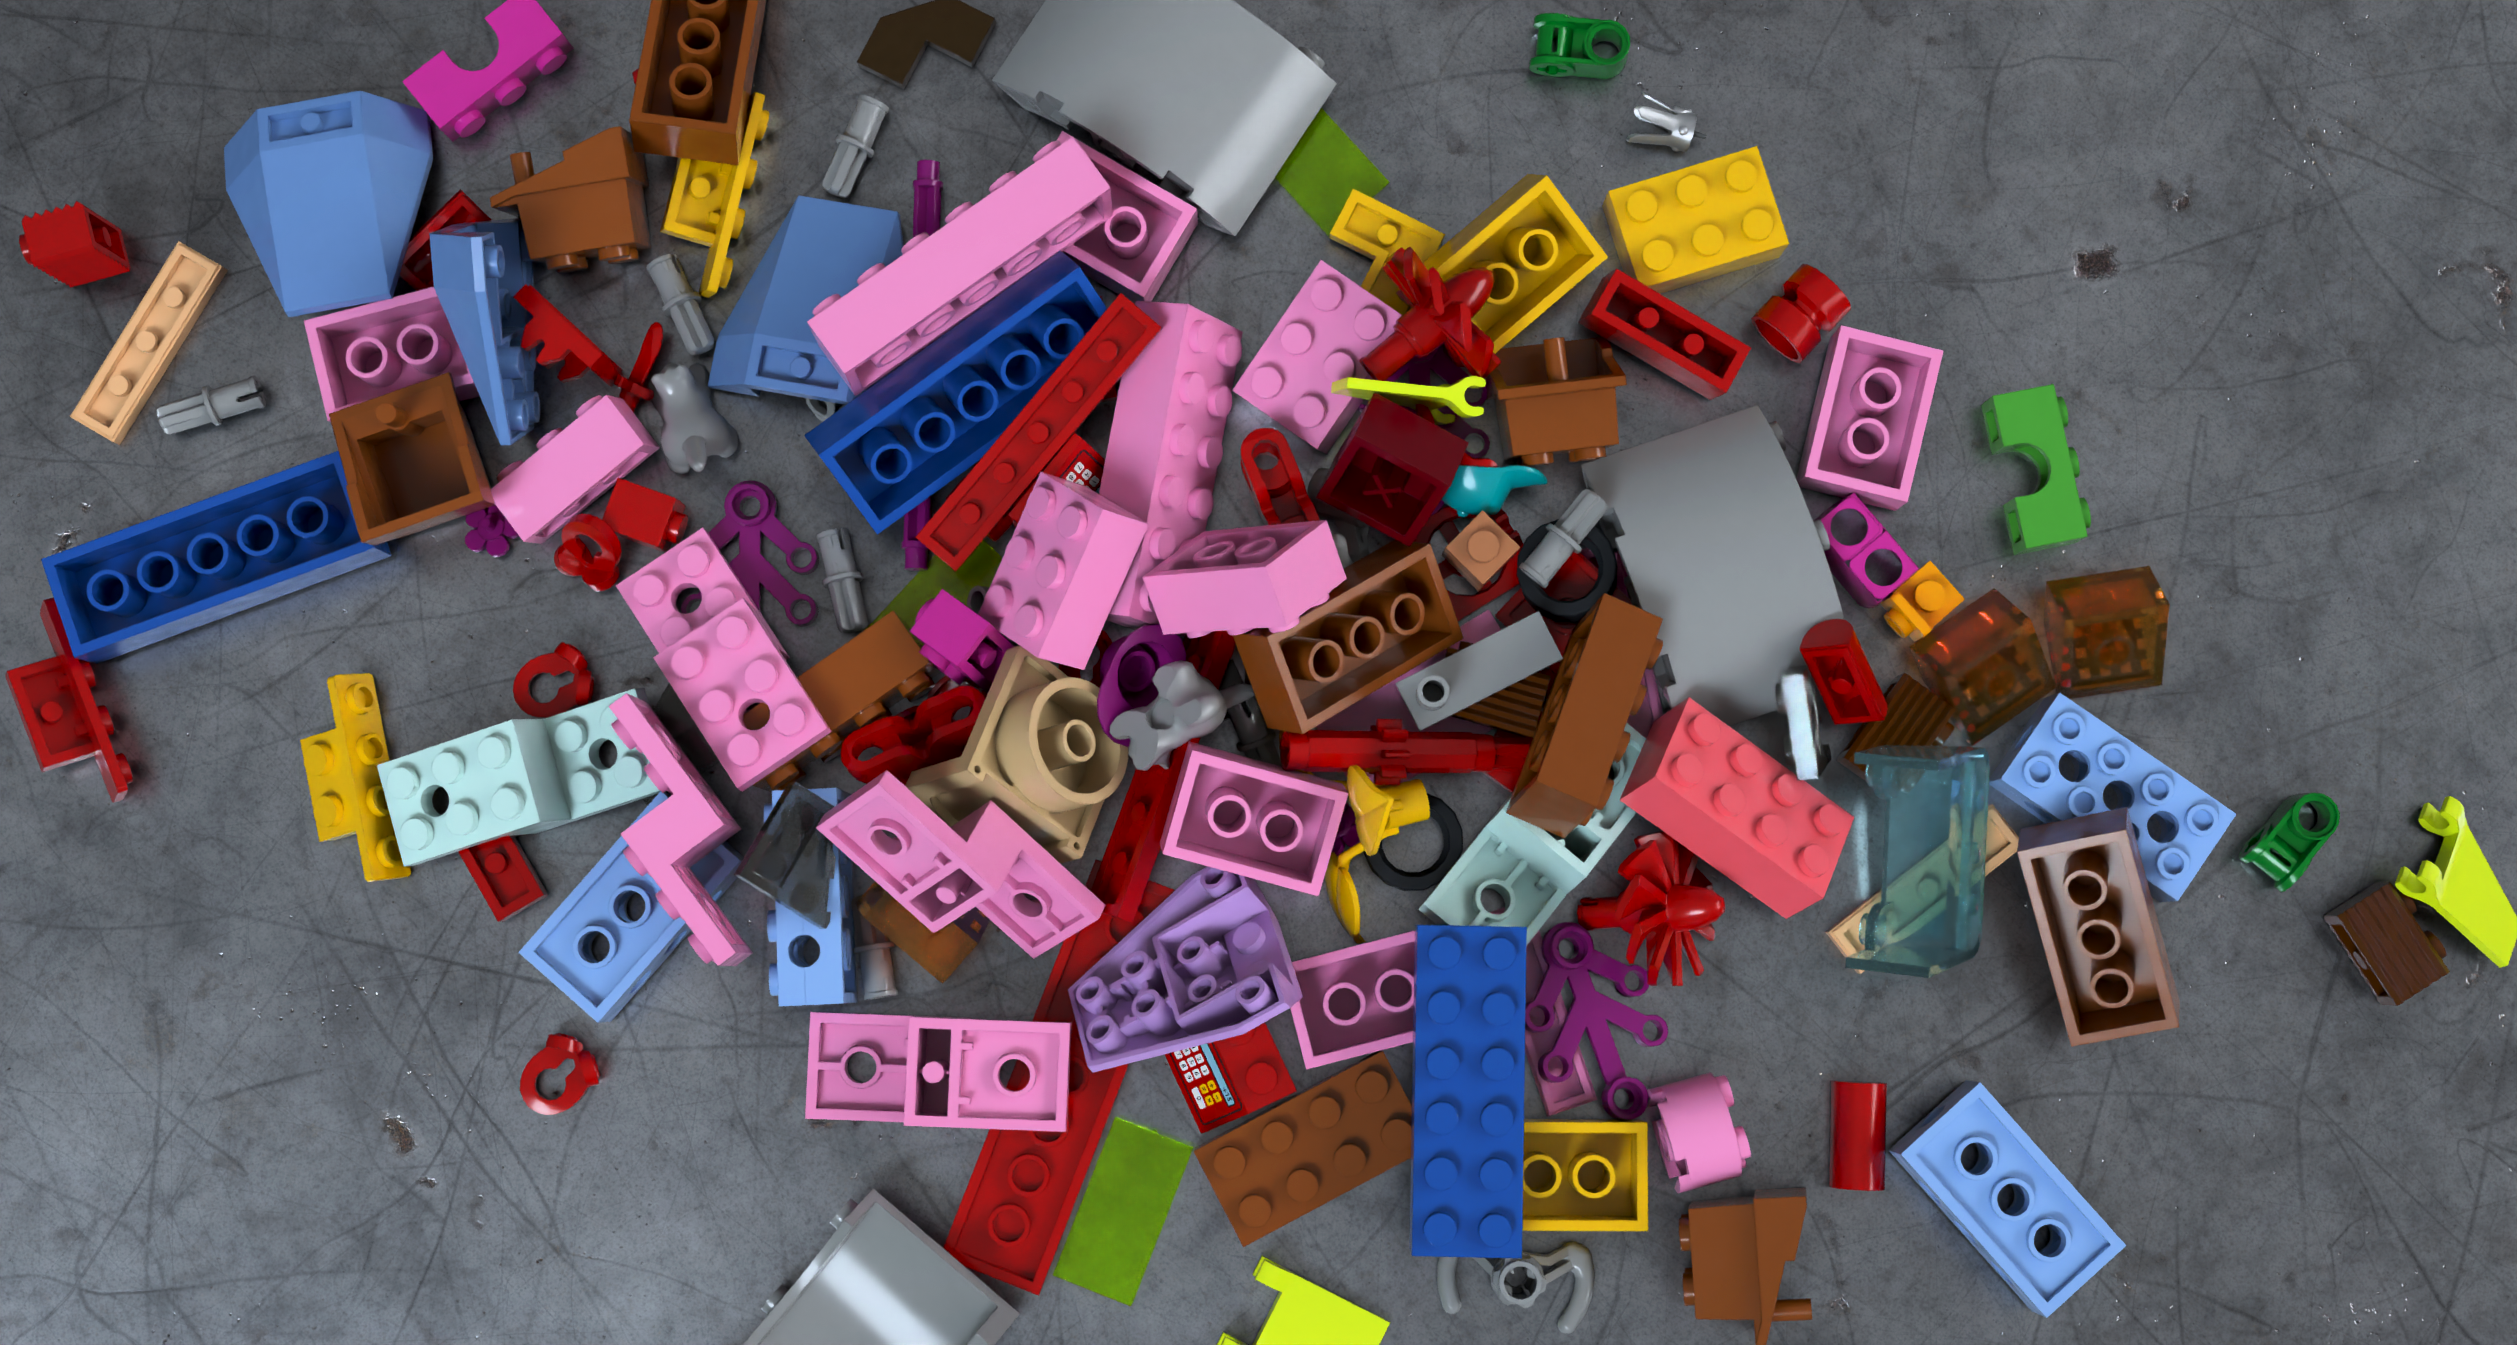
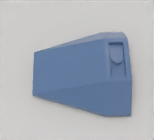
[224,91,433,317]
[707,195,916,405]
[429,218,540,445]

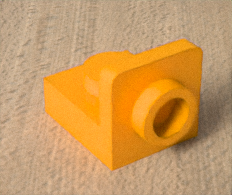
[1880,561,1965,642]

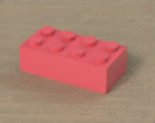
[1620,697,1854,919]

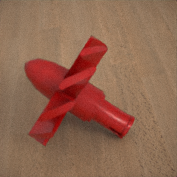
[1359,247,1501,381]
[1577,831,1725,986]

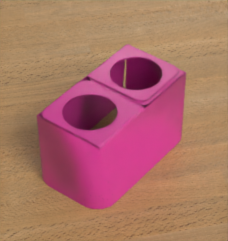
[1814,493,1919,608]

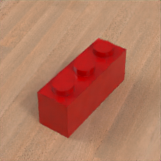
[1578,268,1751,400]

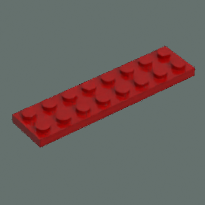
[943,859,1175,1296]

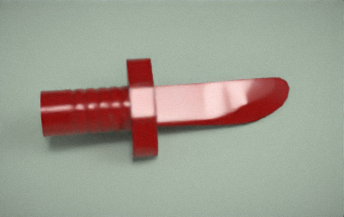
[614,322,663,413]

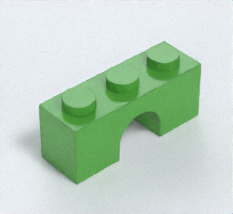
[1981,384,2091,555]

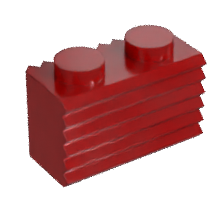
[19,201,130,288]

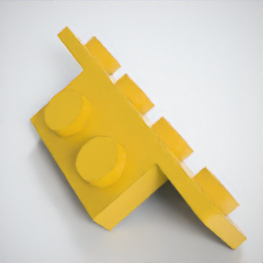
[660,92,769,298]
[300,673,411,882]

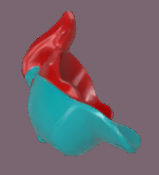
[1415,404,1548,518]

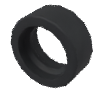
[1517,519,1618,623]
[1364,793,1463,891]

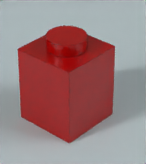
[602,478,688,553]

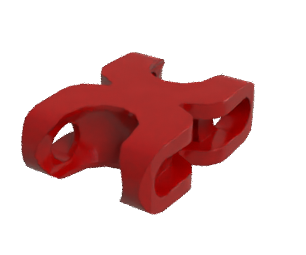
[1241,428,1320,526]
[841,686,985,785]

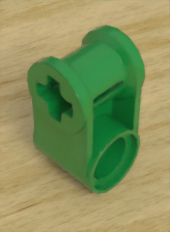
[1529,13,1630,79]
[2238,793,2340,892]

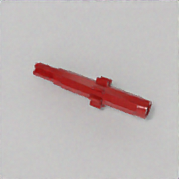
[1280,718,1533,785]

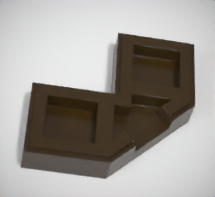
[857,0,996,89]

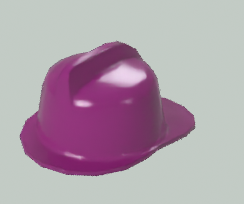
[1097,624,1186,747]

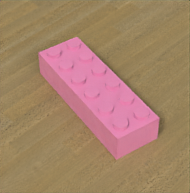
[807,136,1113,396]
[1099,301,1243,636]

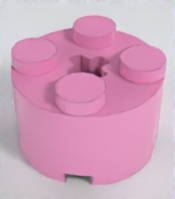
[1647,1072,1751,1193]

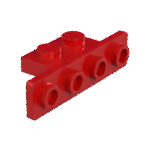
[5,597,133,803]

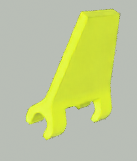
[1331,376,1486,425]
[2395,796,2517,968]
[1216,1255,1390,1345]

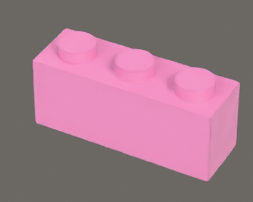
[490,395,660,544]

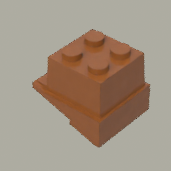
[490,126,651,273]
[1484,337,1627,467]
[329,372,495,546]
[1679,1187,1812,1345]

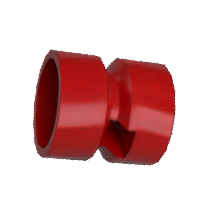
[1751,264,1851,363]

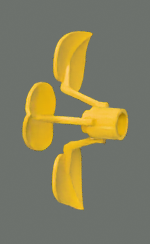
[1279,730,1430,944]

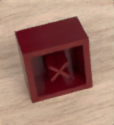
[1316,392,1469,547]

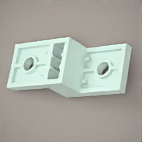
[377,688,660,867]
[1418,723,1646,946]

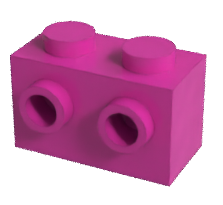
[910,589,1014,694]

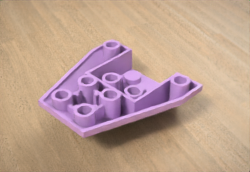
[1068,866,1303,1073]

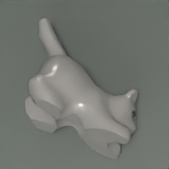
[647,363,738,474]
[1110,660,1255,771]

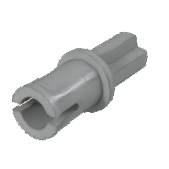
[821,95,889,198]
[646,254,714,356]
[157,375,267,435]
[1519,489,1608,588]
[816,528,868,633]
[1227,696,1282,767]
[851,893,898,1000]

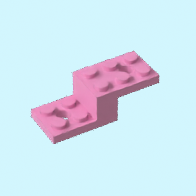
[616,528,832,792]
[609,693,753,966]
[816,770,1106,959]
[805,1012,1072,1132]

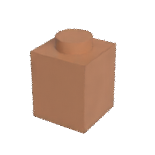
[1442,510,1520,592]

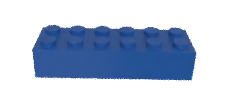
[804,250,1107,535]
[41,451,392,664]
[1409,925,1527,1259]

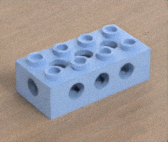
[1986,692,2236,903]
[764,788,857,1006]
[518,791,750,1023]
[1888,1080,2126,1318]

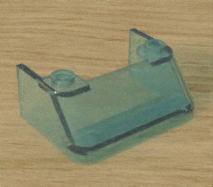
[1845,745,1990,978]

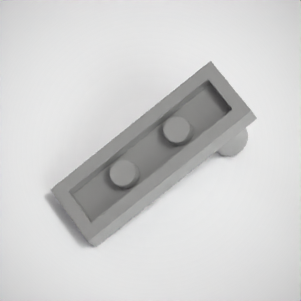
[1395,611,1563,732]

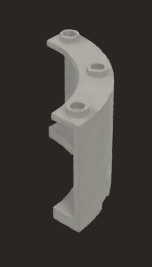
[992,0,1337,236]
[1581,405,1845,726]
[743,1188,1020,1345]

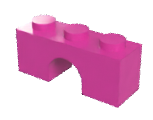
[402,0,574,142]

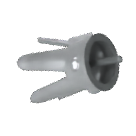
[1626,90,1707,153]

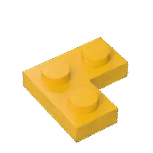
[1329,189,1445,315]

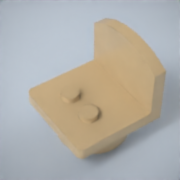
[905,645,1128,864]

